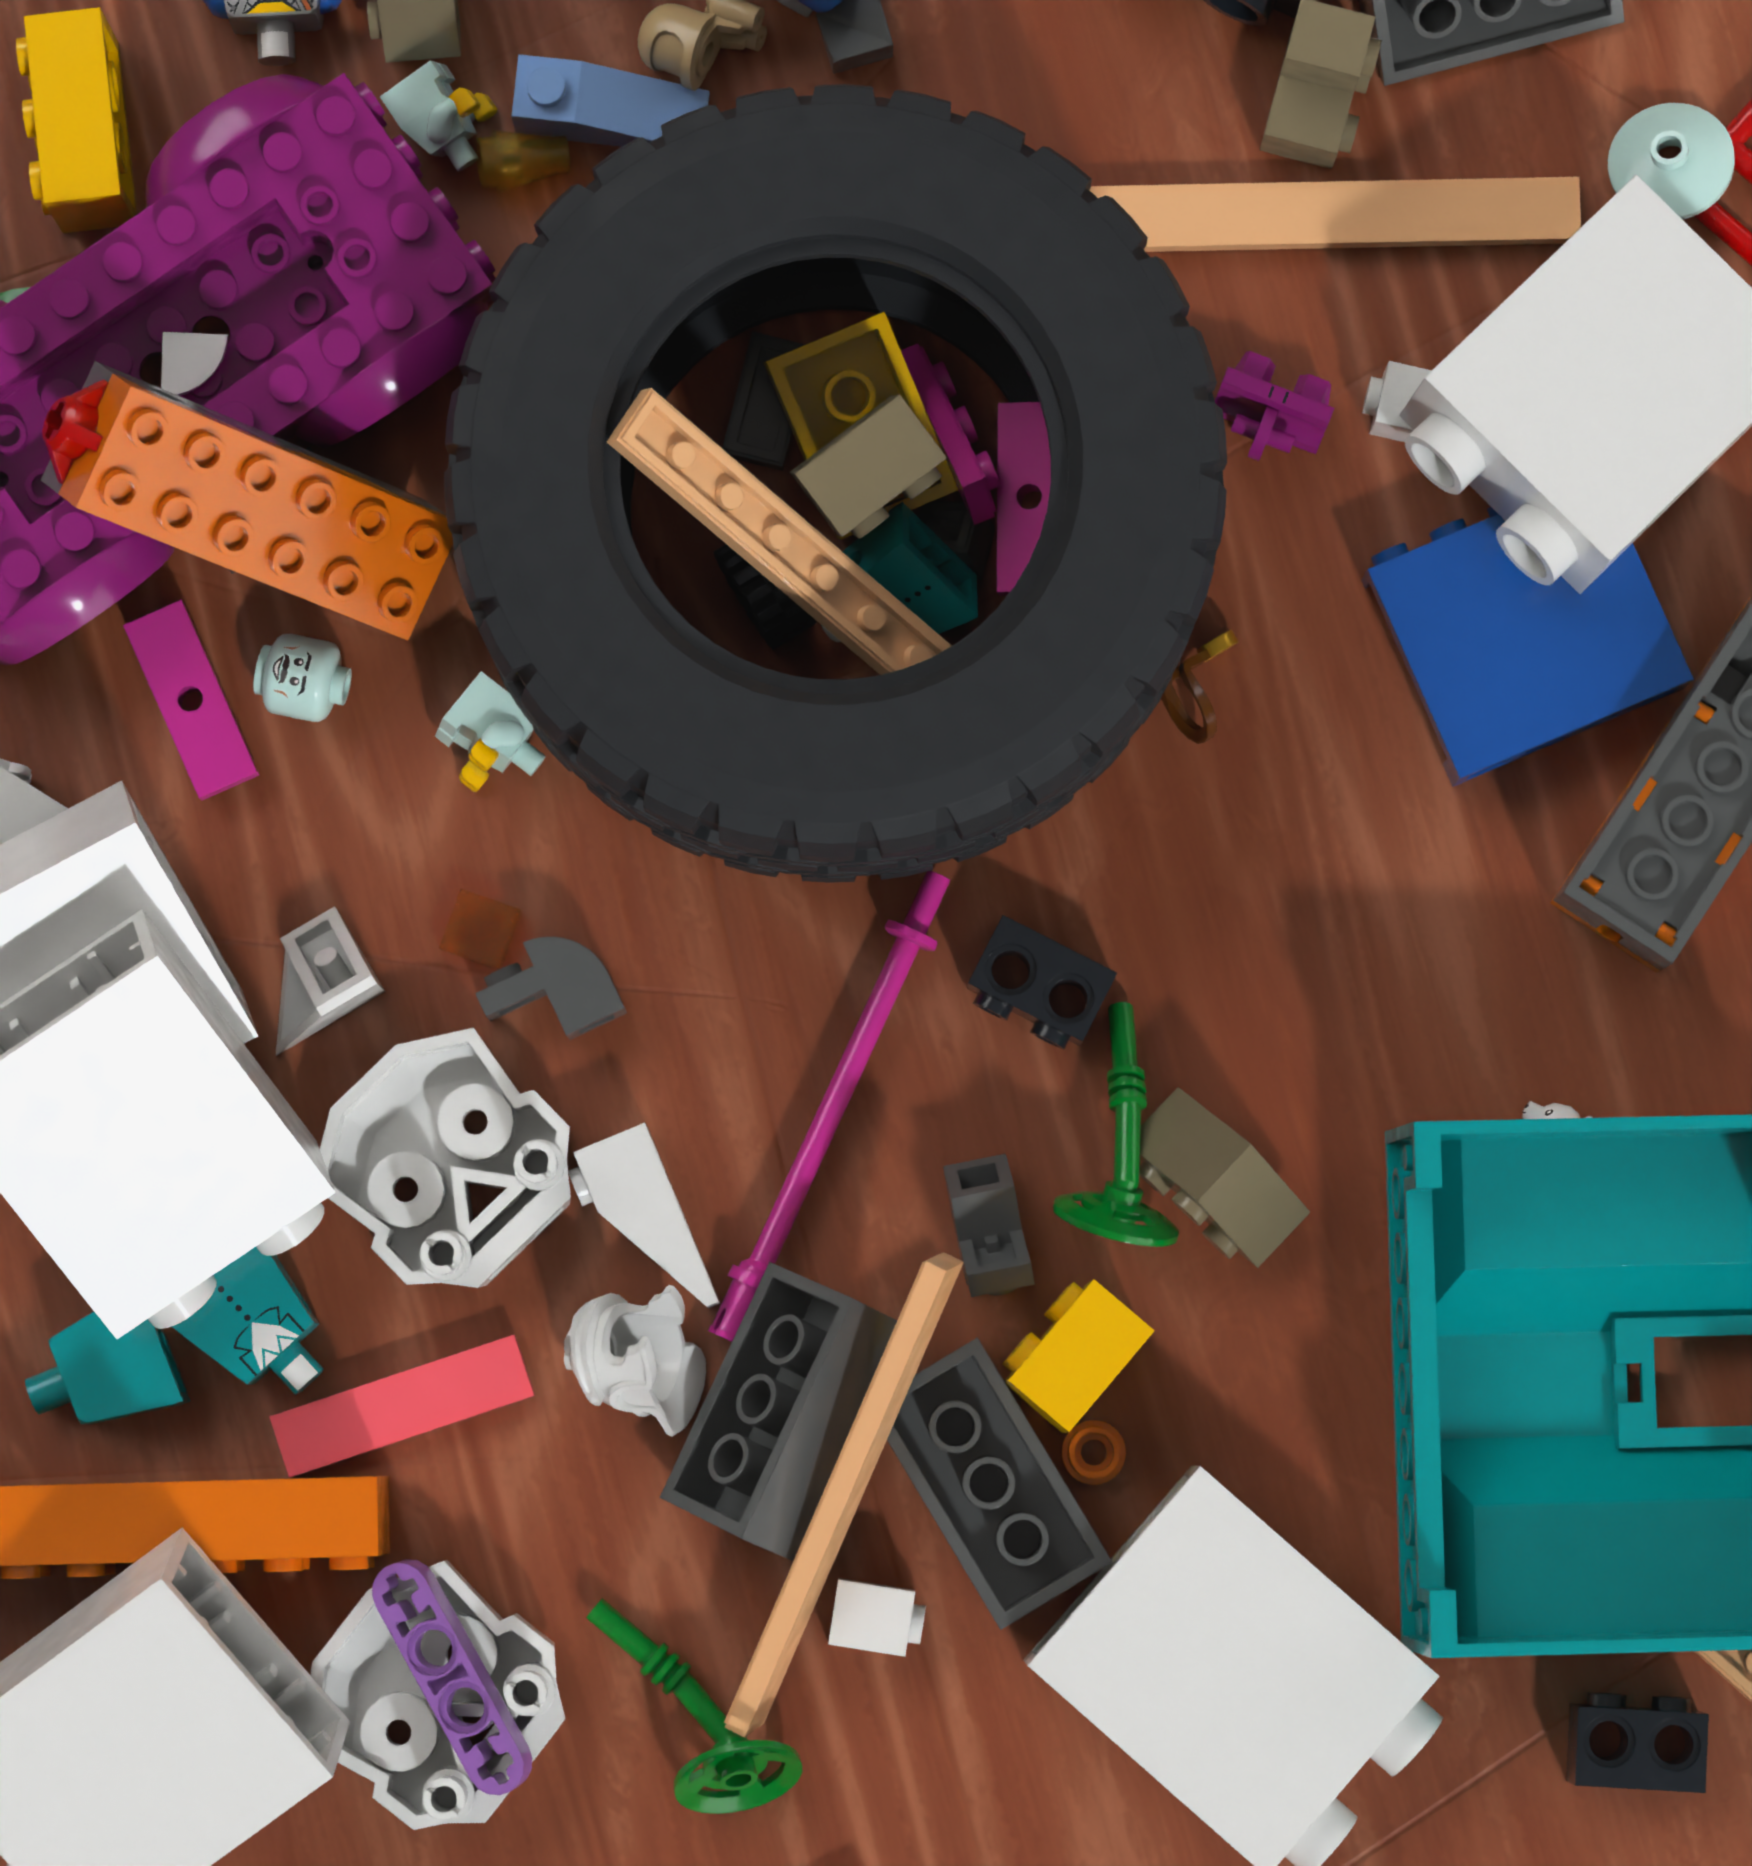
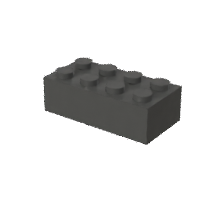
[659,1262,897,1561]
[887,1337,1112,1630]

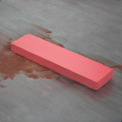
[269,1334,536,1478]

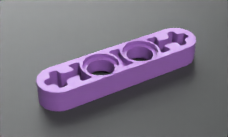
[372,1559,532,1795]

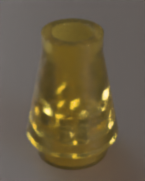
[476,130,570,193]

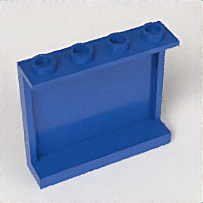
[1361,506,1694,787]

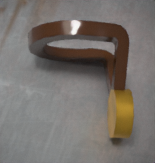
[1161,630,1239,744]

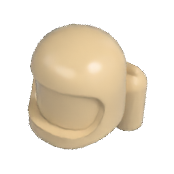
[638,0,767,91]

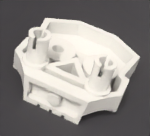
[320,1028,571,1288]
[311,1560,565,1830]

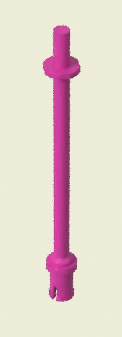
[707,871,950,1342]

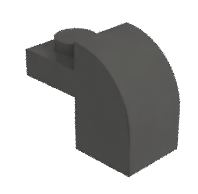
[475,937,627,1040]
[943,1154,1035,1297]

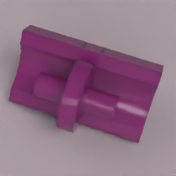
[1215,351,1335,461]

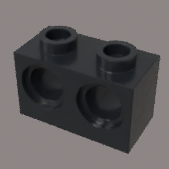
[967,915,1117,1050]
[1566,1692,1709,1793]

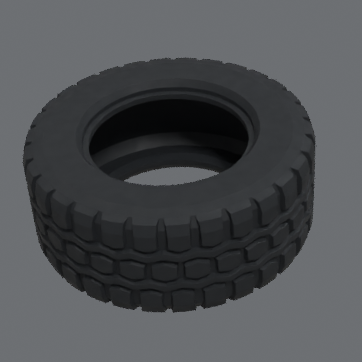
[444,84,1227,883]

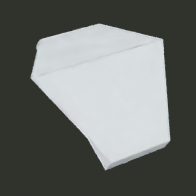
[276,906,385,1056]

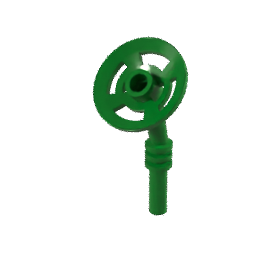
[1052,1002,1179,1247]
[586,1598,802,1814]

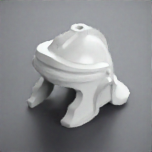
[564,1285,706,1437]

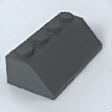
[1358,0,1625,86]

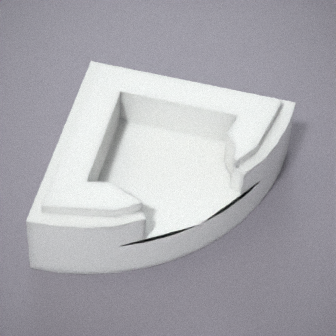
[161,332,228,396]

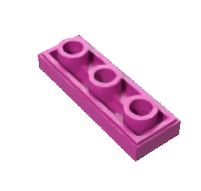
[901,343,1001,525]
[997,402,1051,596]
[123,600,260,801]

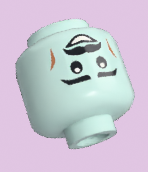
[253,634,352,722]

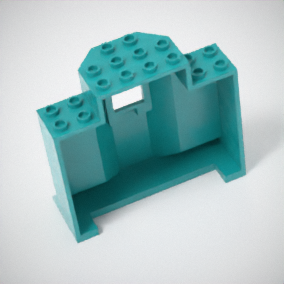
[1384,1114,1752,1658]

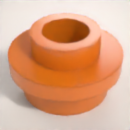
[1061,1420,1126,1485]

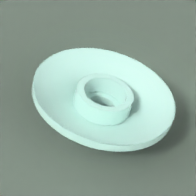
[1608,103,1735,219]

